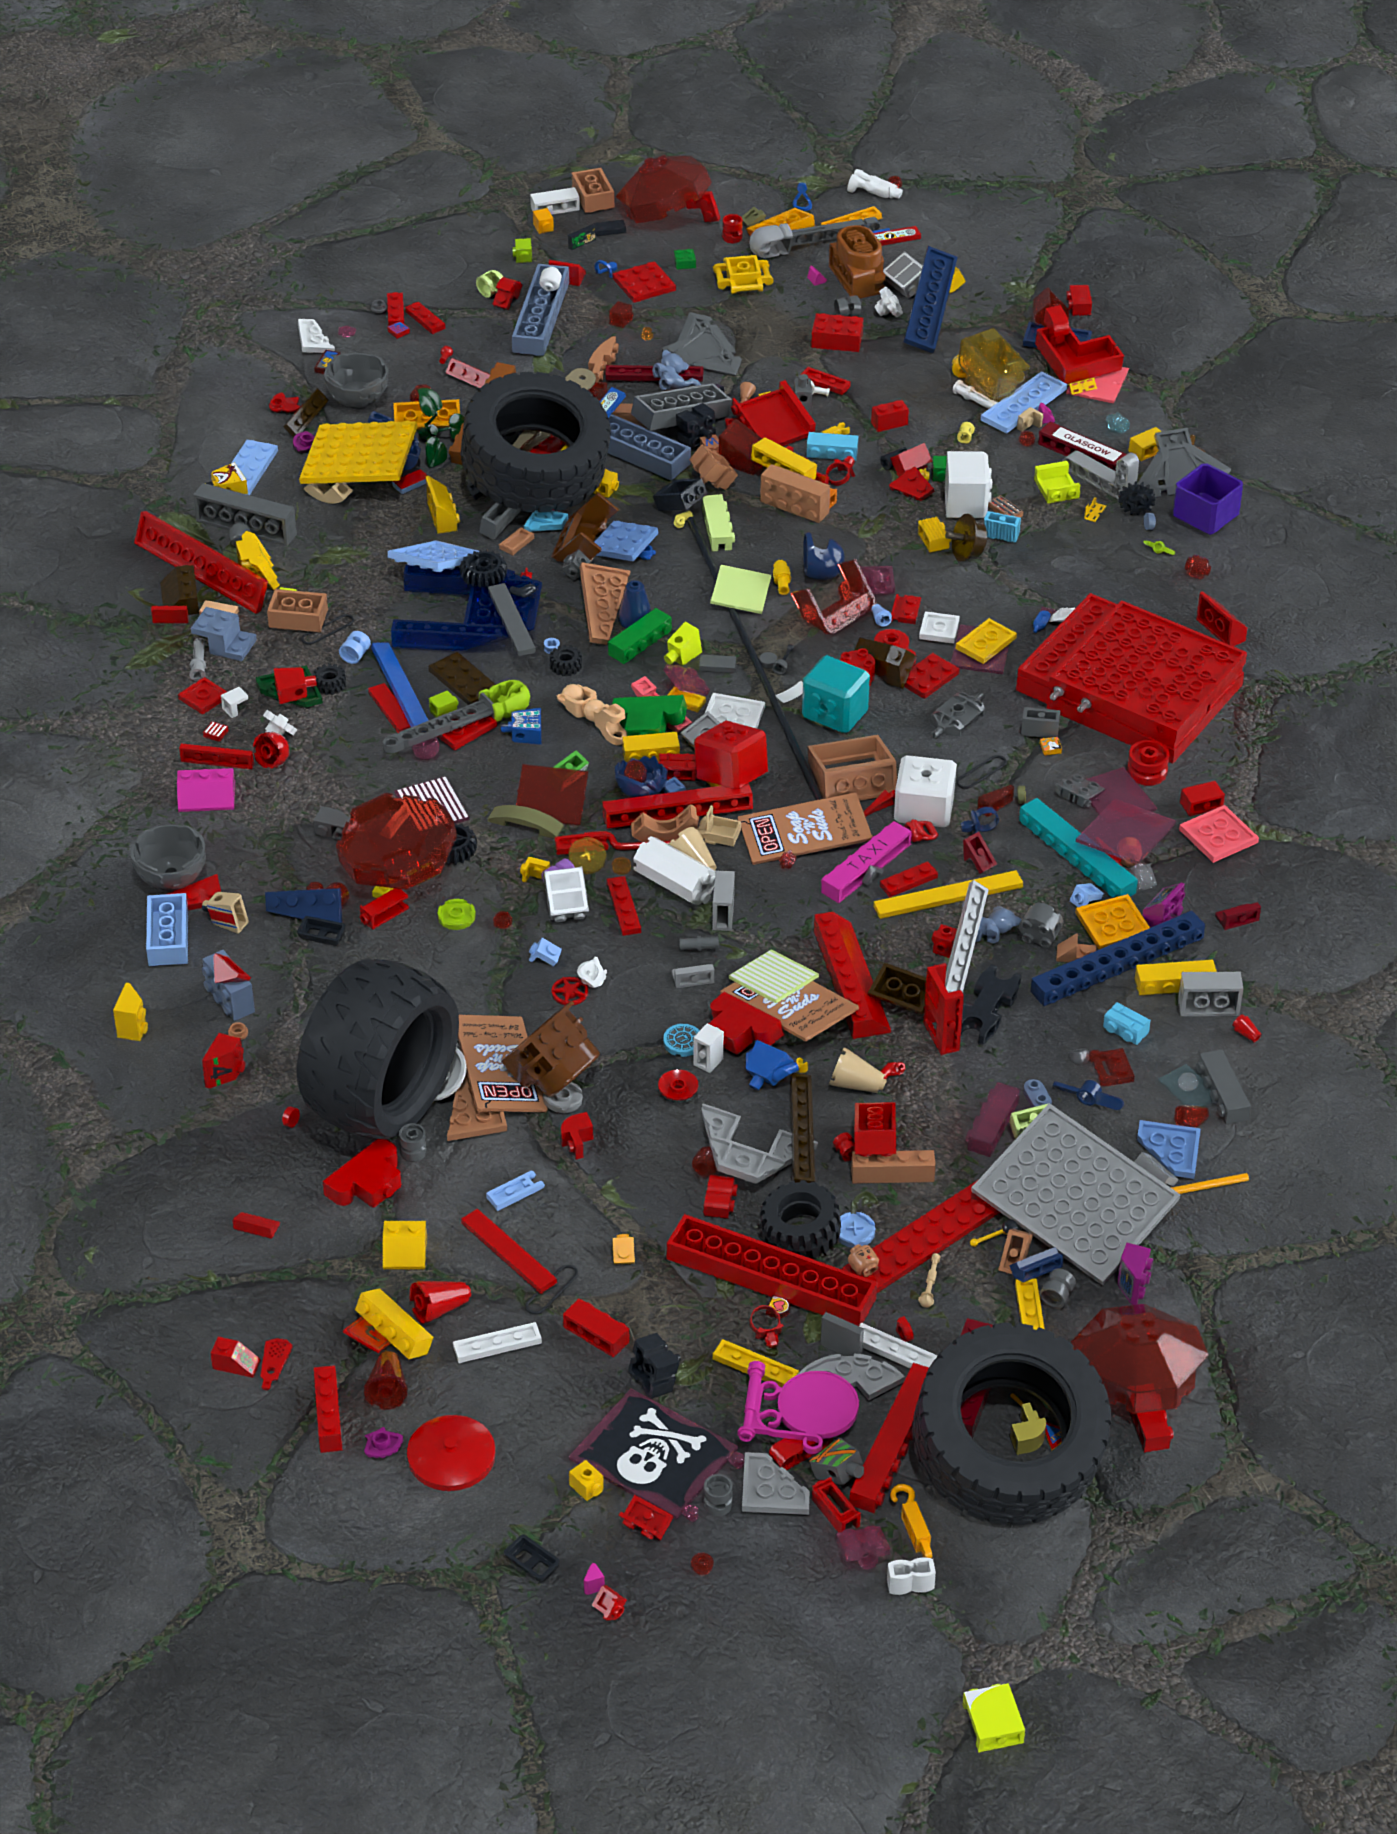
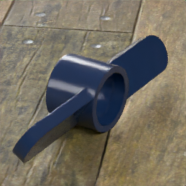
[1053,1080,1124,1110]

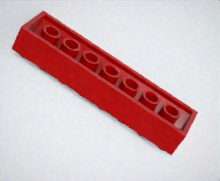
[814,912,891,1039]

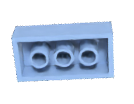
[146,893,188,966]

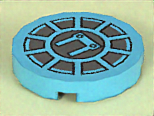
[663,1024,700,1057]

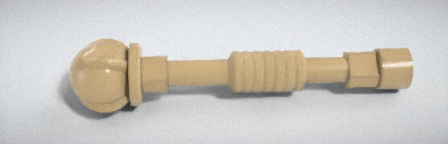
[918,1253,940,1308]

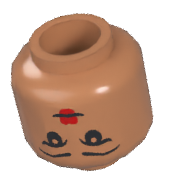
[848,1244,879,1277]

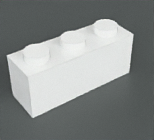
[530,187,580,215]

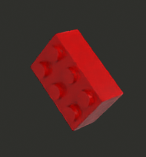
[811,313,864,352]

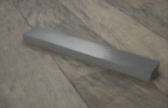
[488,583,536,656]

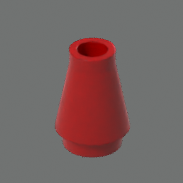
[1232,1014,1262,1043]

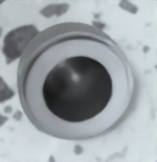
[1069,1048,1089,1065]

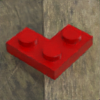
[683,191,721,222]

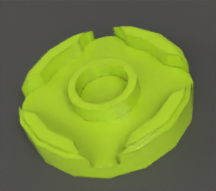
[437,899,476,930]

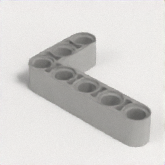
[1062,451,1139,499]

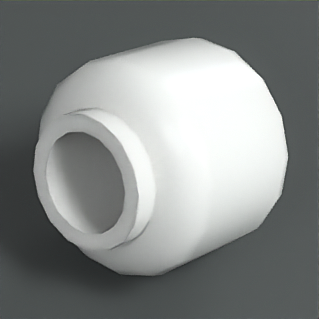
[539,267,562,291]

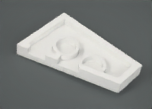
[298,319,335,353]

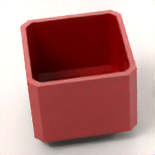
[694,720,768,789]

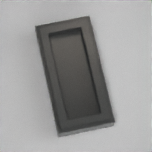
[699,655,736,673]

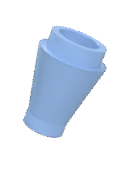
[871,604,892,627]

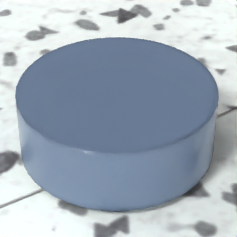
[1144,513,1156,530]

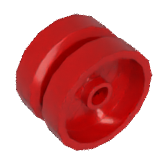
[1127,740,1170,786]

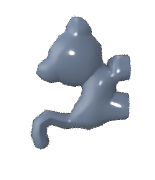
[652,350,701,390]
[962,903,1022,943]

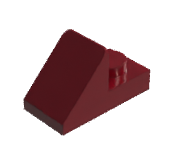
[963,832,997,874]

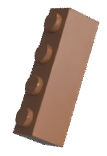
[851,1150,935,1184]

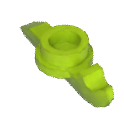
[1143,541,1175,555]

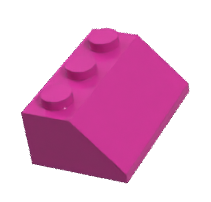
[177,768,235,812]

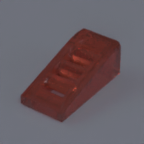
[977,785,1014,817]

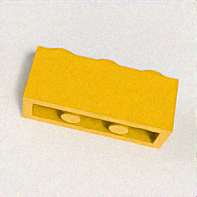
[622,732,680,762]

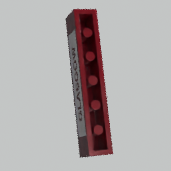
[1038,422,1127,472]

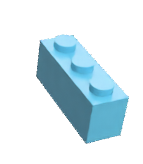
[807,432,858,461]

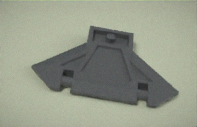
[662,312,742,376]
[1138,428,1231,497]

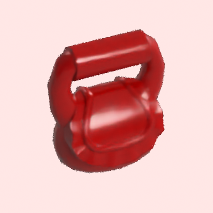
[904,819,939,842]

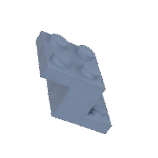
[191,607,257,661]

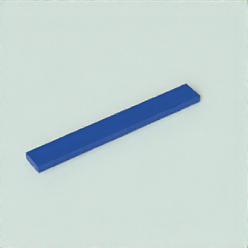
[371,643,429,732]

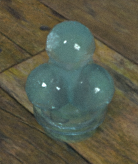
[1106,413,1130,433]

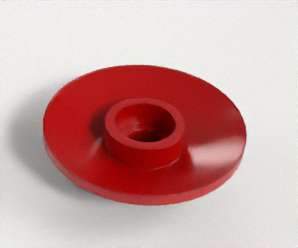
[658,1069,698,1100]

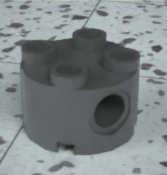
[1019,903,1063,948]

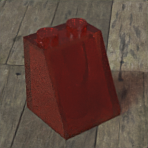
[719,419,763,476]

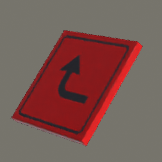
[343,1316,391,1353]

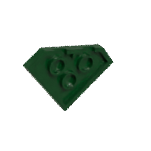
[255,665,323,708]

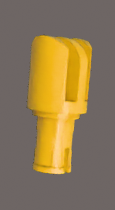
[773,560,791,595]

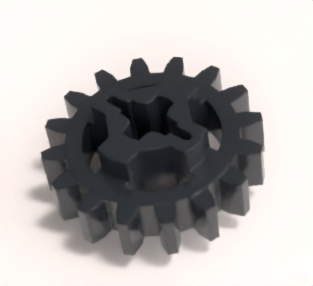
[1118,481,1156,515]

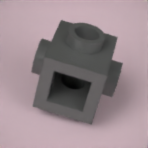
[562,549,591,581]

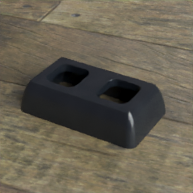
[297,916,346,946]
[504,1534,560,1582]

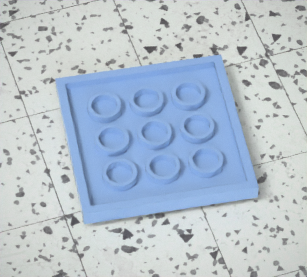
[388,540,479,572]

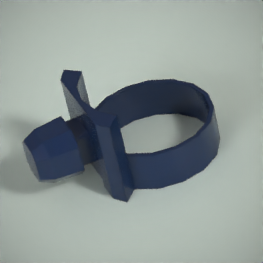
[960,807,999,834]

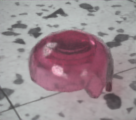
[412,737,440,760]

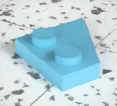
[524,510,568,532]

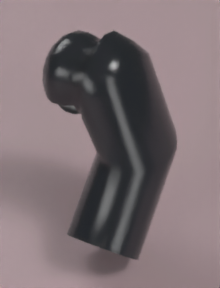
[509,584,536,598]

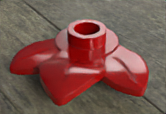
[269,392,300,412]

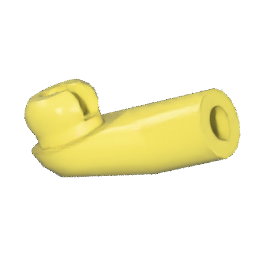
[674,510,693,528]

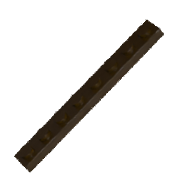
[790,1073,815,1183]

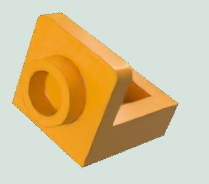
[612,1234,635,1264]

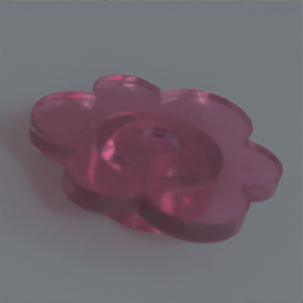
[338,326,356,338]

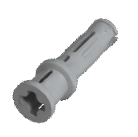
[189,638,206,681]

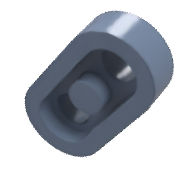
[1023,1079,1052,1108]

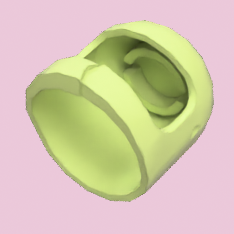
[476,270,503,298]

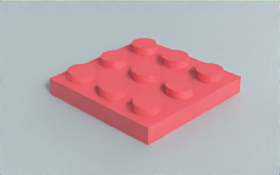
[1179,805,1259,863]

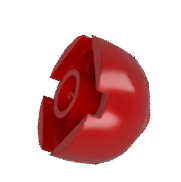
[253,731,289,769]

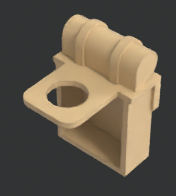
[697,806,741,847]

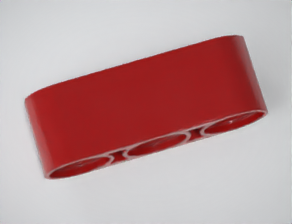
[769,1437,833,1470]

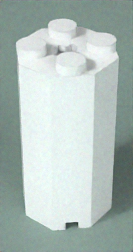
[633,836,716,905]

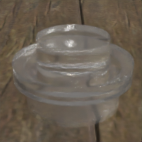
[1178,1072,1198,1091]

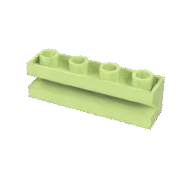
[702,494,735,551]

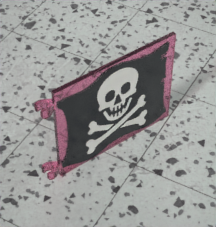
[569,1389,744,1522]

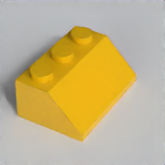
[426,476,460,534]

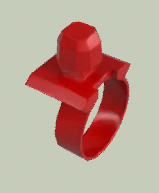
[826,456,855,486]
[750,1305,784,1348]

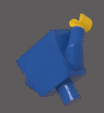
[746,1040,808,1091]

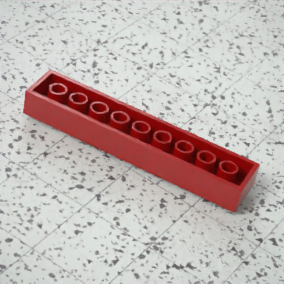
[667,1214,877,1326]

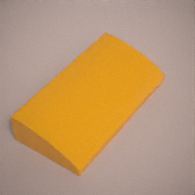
[746,208,815,236]
[393,399,460,429]

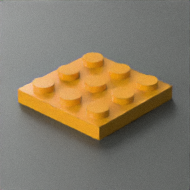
[1075,894,1150,950]

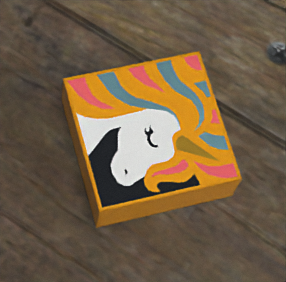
[1040,737,1062,755]

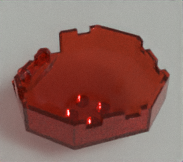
[616,155,712,224]
[336,793,457,890]
[1071,1304,1209,1413]

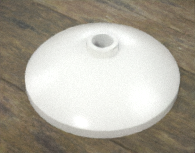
[434,1047,467,1101]

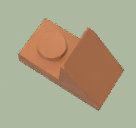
[1056,934,1096,962]

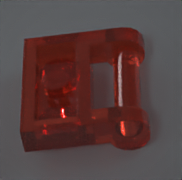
[1089,1048,1135,1087]

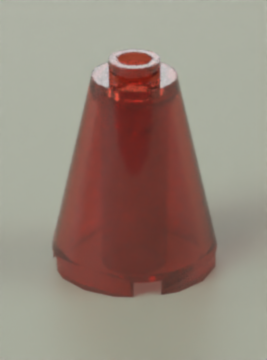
[364,1351,408,1410]

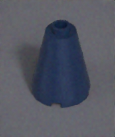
[618,580,651,629]

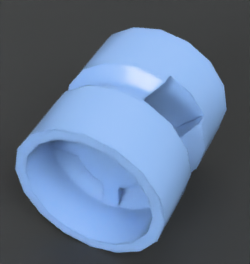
[339,631,371,664]

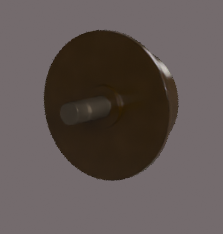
[945,514,987,562]

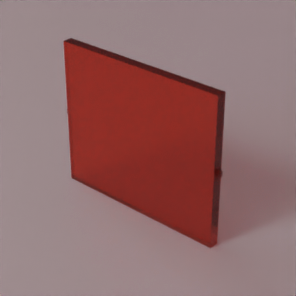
[516,764,589,825]

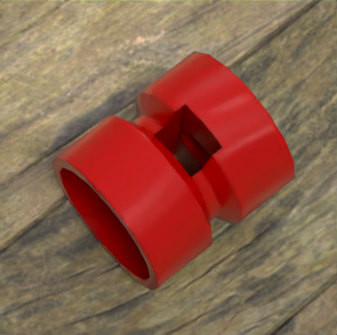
[722,214,743,244]

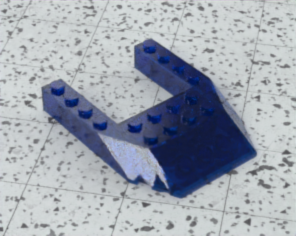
[391,564,542,651]

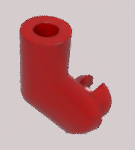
[880,1062,906,1079]

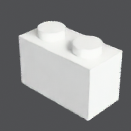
[694,1023,724,1073]

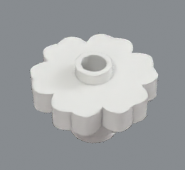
[875,287,903,317]
[263,710,298,736]

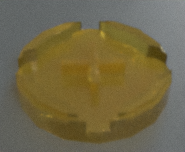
[569,837,606,874]

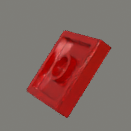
[178,677,227,715]

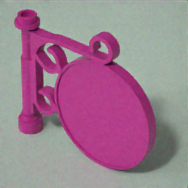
[738,1361,859,1454]

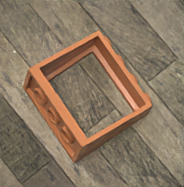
[807,735,897,801]

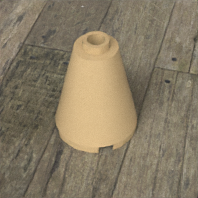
[669,827,717,870]
[829,1048,887,1093]

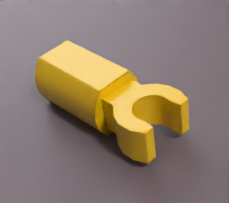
[821,422,850,435]

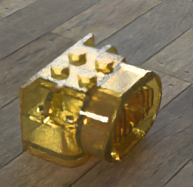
[958,328,1030,402]

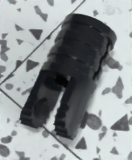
[880,447,907,470]

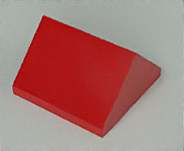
[549,260,586,286]

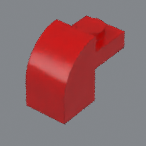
[492,277,523,310]
[1044,305,1069,345]
[561,1112,593,1160]

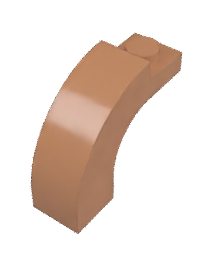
[631,804,697,842]

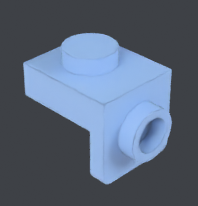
[529,938,562,967]

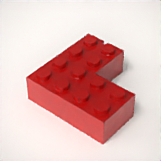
[1035,327,1124,384]

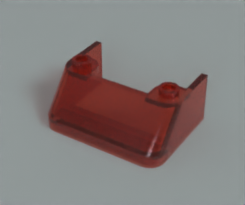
[791,559,876,634]

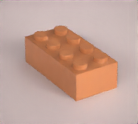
[760,464,830,523]

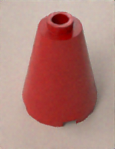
[409,1281,471,1323]

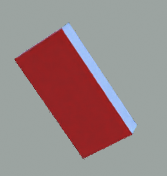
[392,469,428,494]

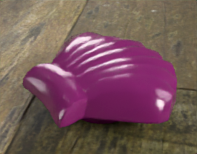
[293,431,315,453]
[364,1427,403,1458]

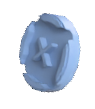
[837,1212,876,1248]

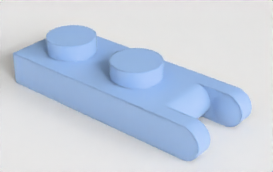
[486,1171,545,1211]

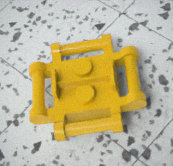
[713,255,774,294]

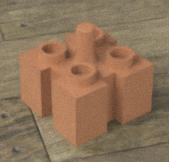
[689,445,738,490]

